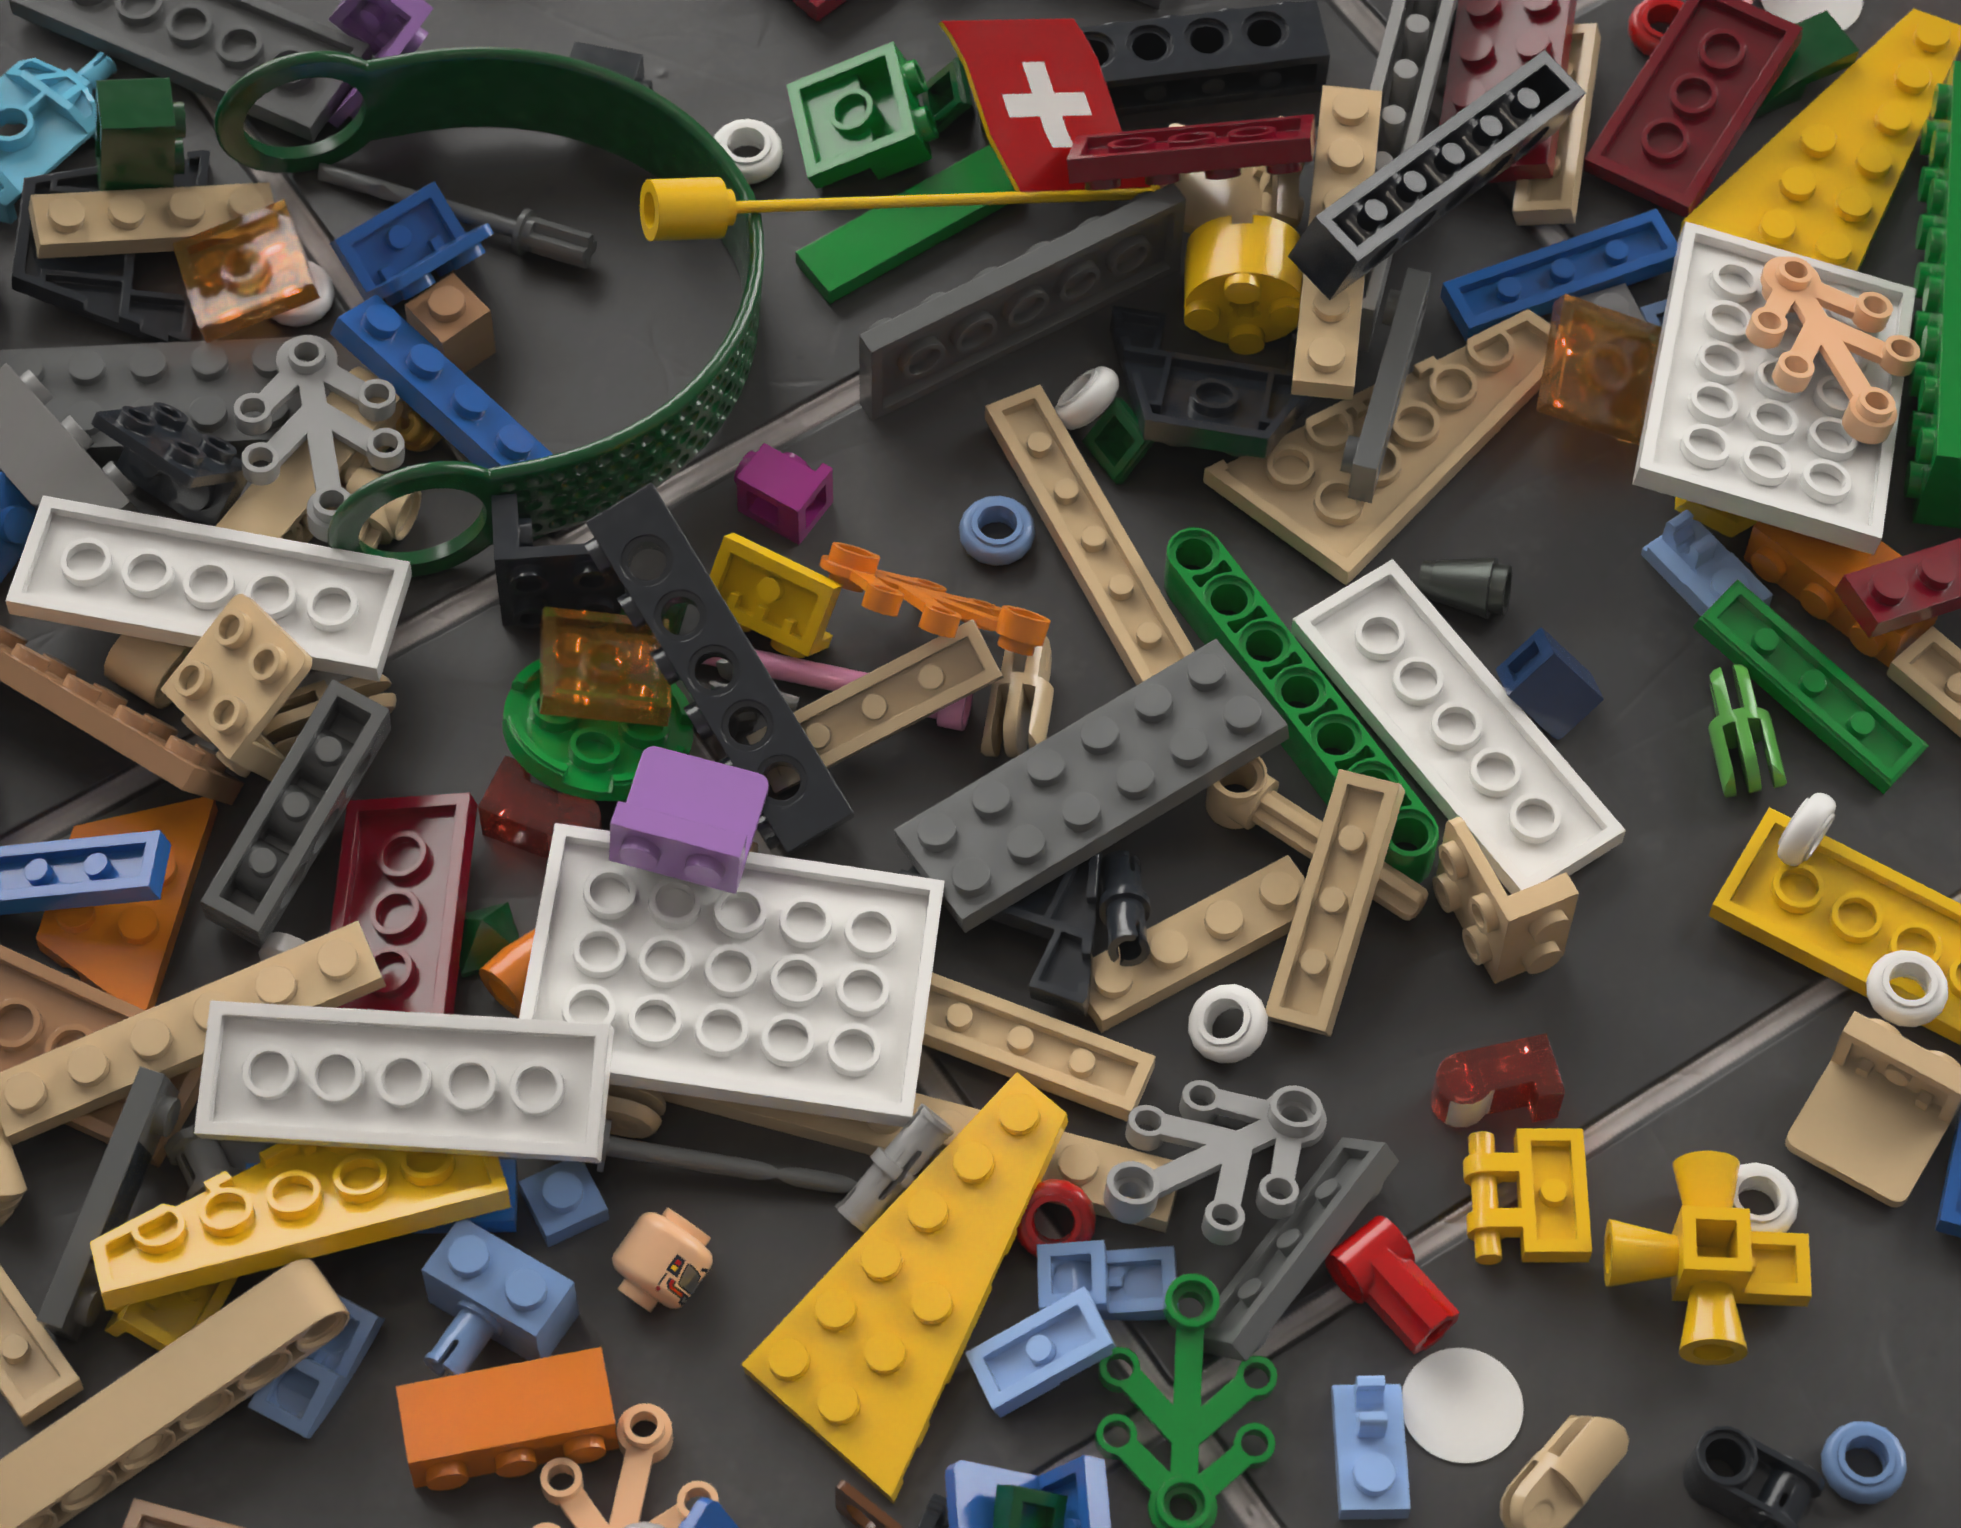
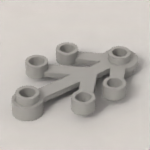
[234,335,405,542]
[1103,1080,1327,1245]

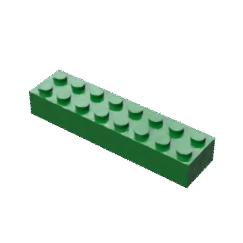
[1904,61,1961,529]

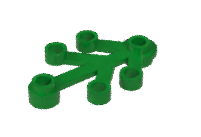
[1095,1273,1278,1528]

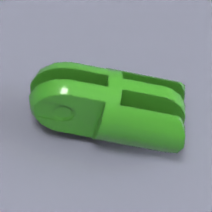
[1708,664,1787,798]

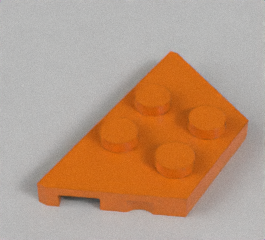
[35,797,218,1011]

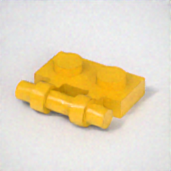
[1463,1128,1592,1265]

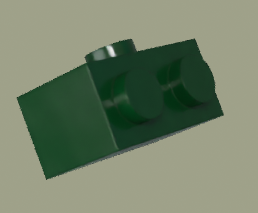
[95,77,186,191]

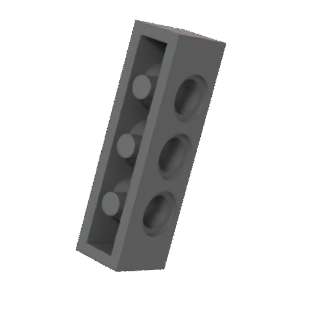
[201,679,391,948]

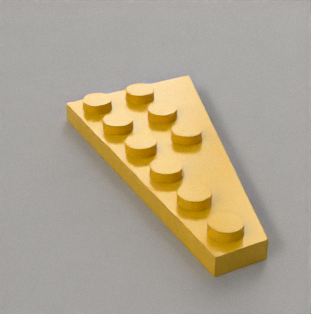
[1679,8,1961,272]
[90,1143,511,1310]

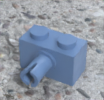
[422,1219,579,1377]

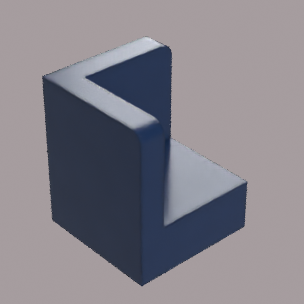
[1496,627,1604,739]

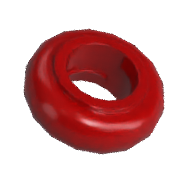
[1628,0,1684,56]
[1016,1179,1096,1257]

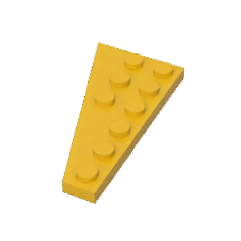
[741,1072,1068,1504]

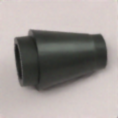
[1418,557,1512,619]

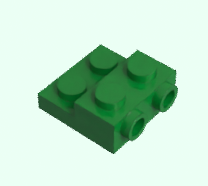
[786,41,939,189]

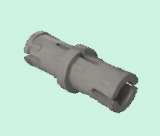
[835,1103,955,1233]

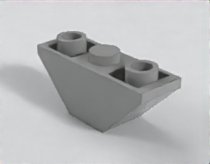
[0,363,139,512]

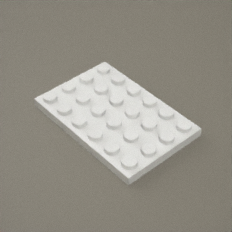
[1632,222,1916,555]
[519,823,945,1127]

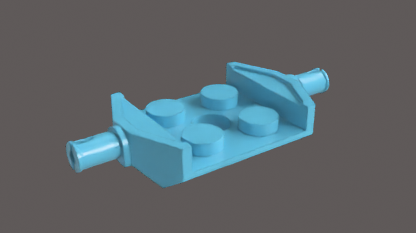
[0,52,117,224]

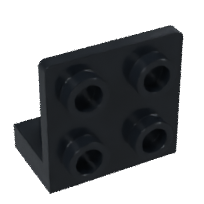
[91,402,247,526]
[491,494,625,628]

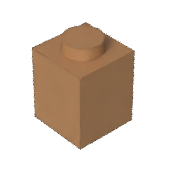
[405,273,496,374]

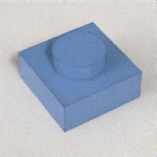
[519,1161,609,1247]

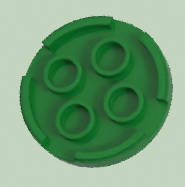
[502,649,694,801]

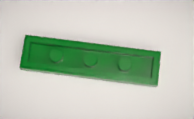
[795,144,1016,304]
[1693,579,1929,794]

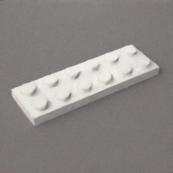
[5,496,412,682]
[1291,559,1626,894]
[194,1001,614,1163]

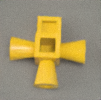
[1604,1151,1812,1365]

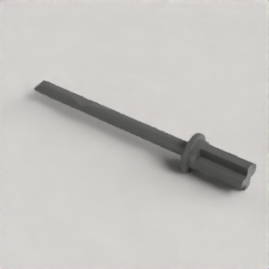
[317,162,597,269]
[584,1119,857,1193]

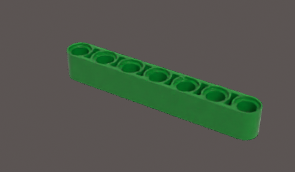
[1164,527,1439,884]

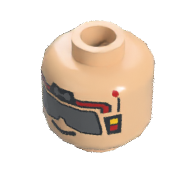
[612,1207,713,1313]

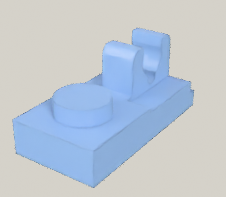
[1641,510,1773,616]
[965,1286,1116,1418]
[1331,1376,1411,1520]

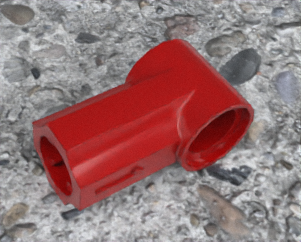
[1324,1215,1460,1355]

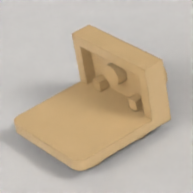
[1160,116,1305,234]
[160,594,312,781]
[1432,816,1579,983]
[1785,1011,1961,1207]

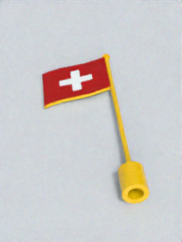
[640,18,1160,241]

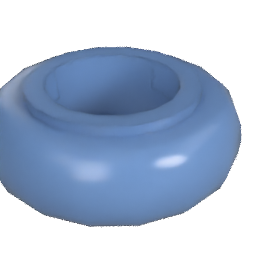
[959,495,1035,566]
[1821,1421,1907,1504]

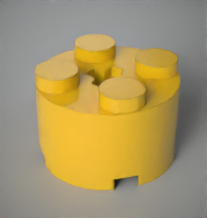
[1184,215,1303,355]

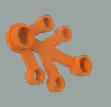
[819,542,1051,656]

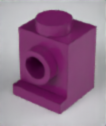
[734,443,833,545]

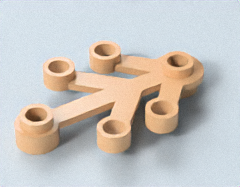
[1746,257,1921,444]
[533,1404,719,1528]

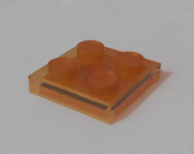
[172,199,320,343]
[1536,294,1662,446]
[540,607,671,726]

